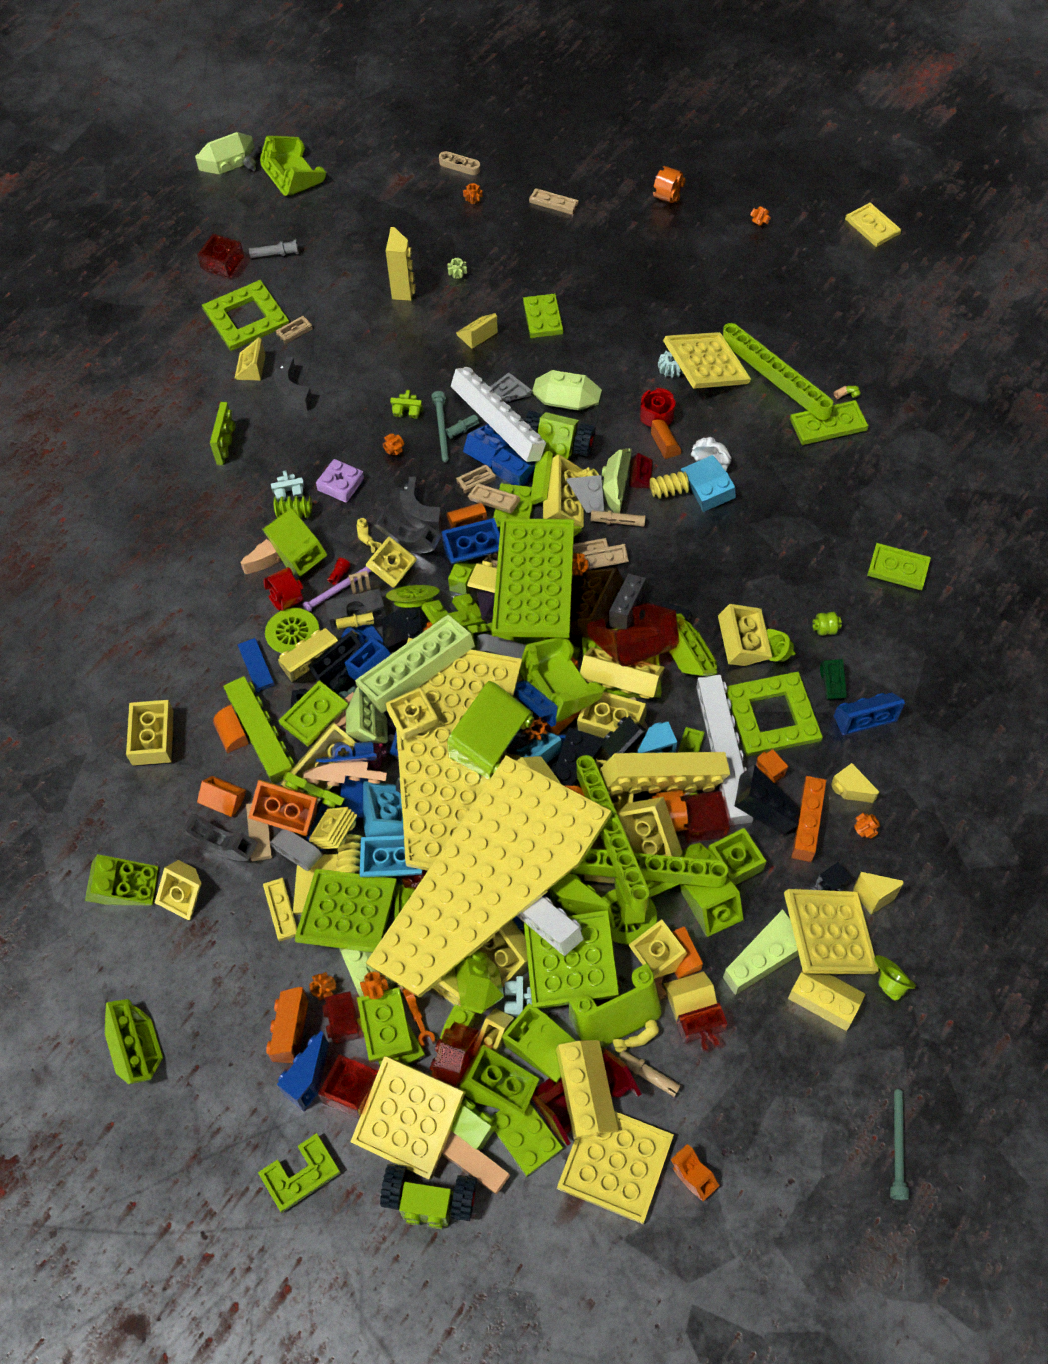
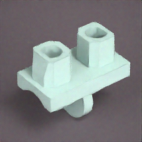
[271,470,305,501]
[504,976,532,1018]

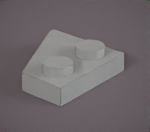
[490,372,532,402]
[566,475,604,513]

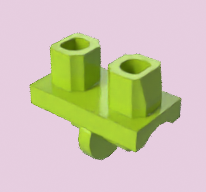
[390,389,424,419]

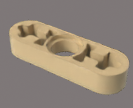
[439,151,480,175]

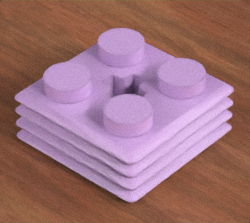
[316,459,364,502]

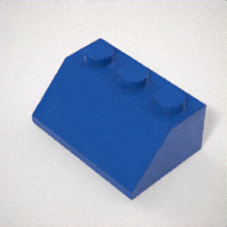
[442,518,500,564]
[834,692,905,736]

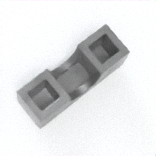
[609,573,646,631]
[325,589,386,629]

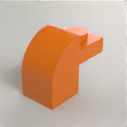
[671,1144,719,1201]

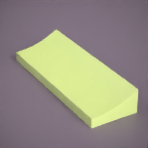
[355,615,475,713]

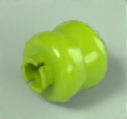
[812,612,841,636]

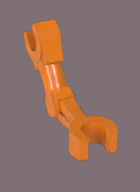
[402,989,436,1049]

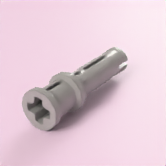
[249,239,299,259]

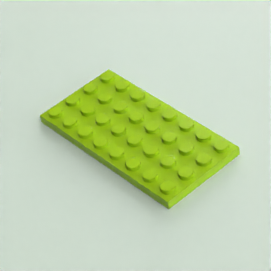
[492,518,574,638]

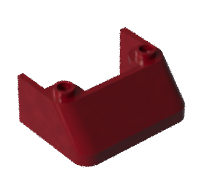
[532,1047,642,1146]

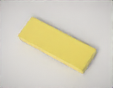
[263,878,297,942]

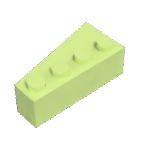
[723,909,799,995]

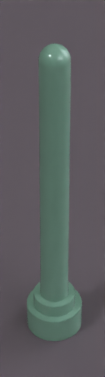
[431,391,449,462]
[890,1088,909,1200]

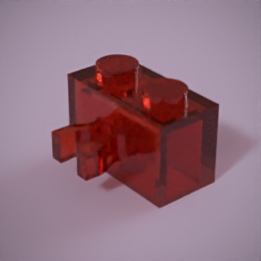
[322,991,360,1045]
[677,1003,727,1052]

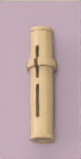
[590,510,645,527]
[618,1050,681,1097]

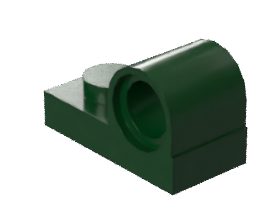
[820,659,847,699]

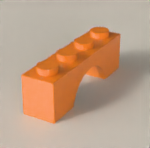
[791,776,826,862]

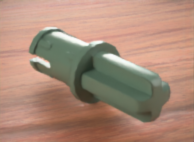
[445,415,479,439]

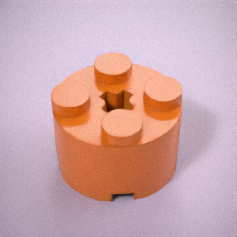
[653,166,686,203]
[652,790,688,832]

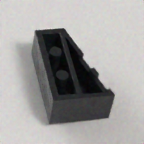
[308,630,366,694]
[554,728,605,786]
[734,764,801,835]

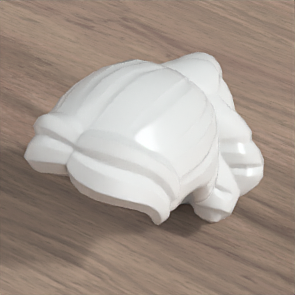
[691,437,731,471]

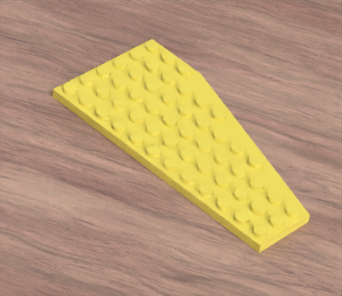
[396,638,522,871]
[366,756,612,998]

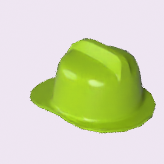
[766,629,796,662]
[874,955,916,1000]

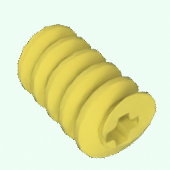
[650,471,689,499]
[336,834,362,874]

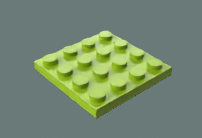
[295,869,397,953]
[524,910,620,1009]

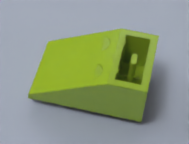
[262,508,327,577]
[85,854,158,906]
[548,873,616,929]
[501,1003,575,1083]

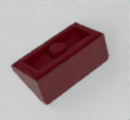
[629,453,652,489]

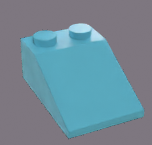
[681,455,736,512]
[363,781,404,837]

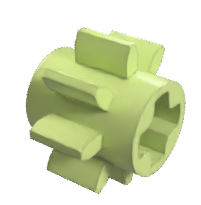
[447,258,467,279]

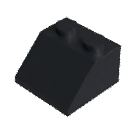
[382,607,422,652]
[602,716,647,757]

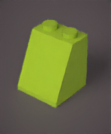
[680,872,744,937]

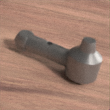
[242,147,260,171]

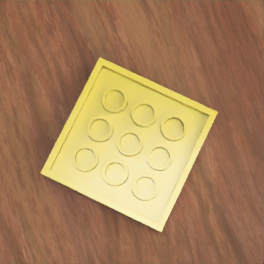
[663,332,751,389]
[784,889,879,974]
[351,1056,466,1180]
[557,1111,674,1224]

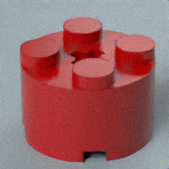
[640,388,676,427]
[263,567,303,611]

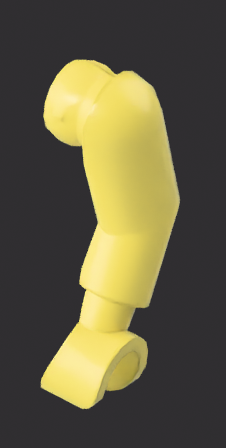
[356,518,381,553]
[613,1020,659,1053]

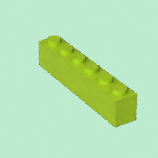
[223,676,295,784]

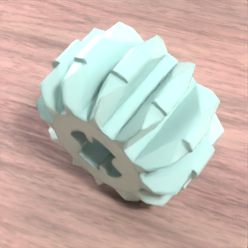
[658,351,684,378]

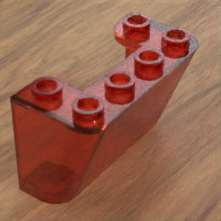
[587,603,679,667]

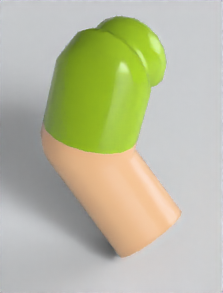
[834,385,861,399]

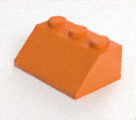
[248,779,317,836]
[266,987,309,1064]

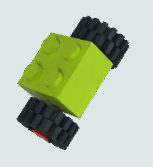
[524,410,596,459]
[380,1164,477,1229]

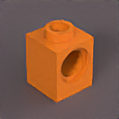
[756,749,788,782]

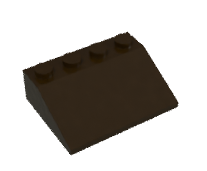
[570,568,624,638]

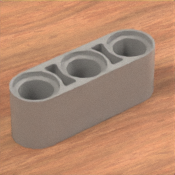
[476,634,526,659]
[270,829,323,871]

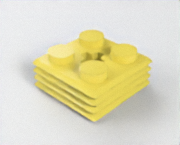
[366,536,417,588]
[386,687,438,740]
[309,807,357,849]

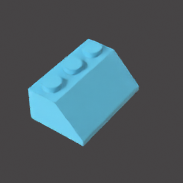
[638,722,677,753]
[360,835,423,877]

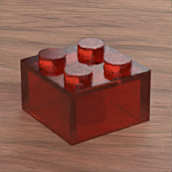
[197,233,244,278]
[681,791,730,843]
[430,1021,479,1087]
[318,1054,378,1119]

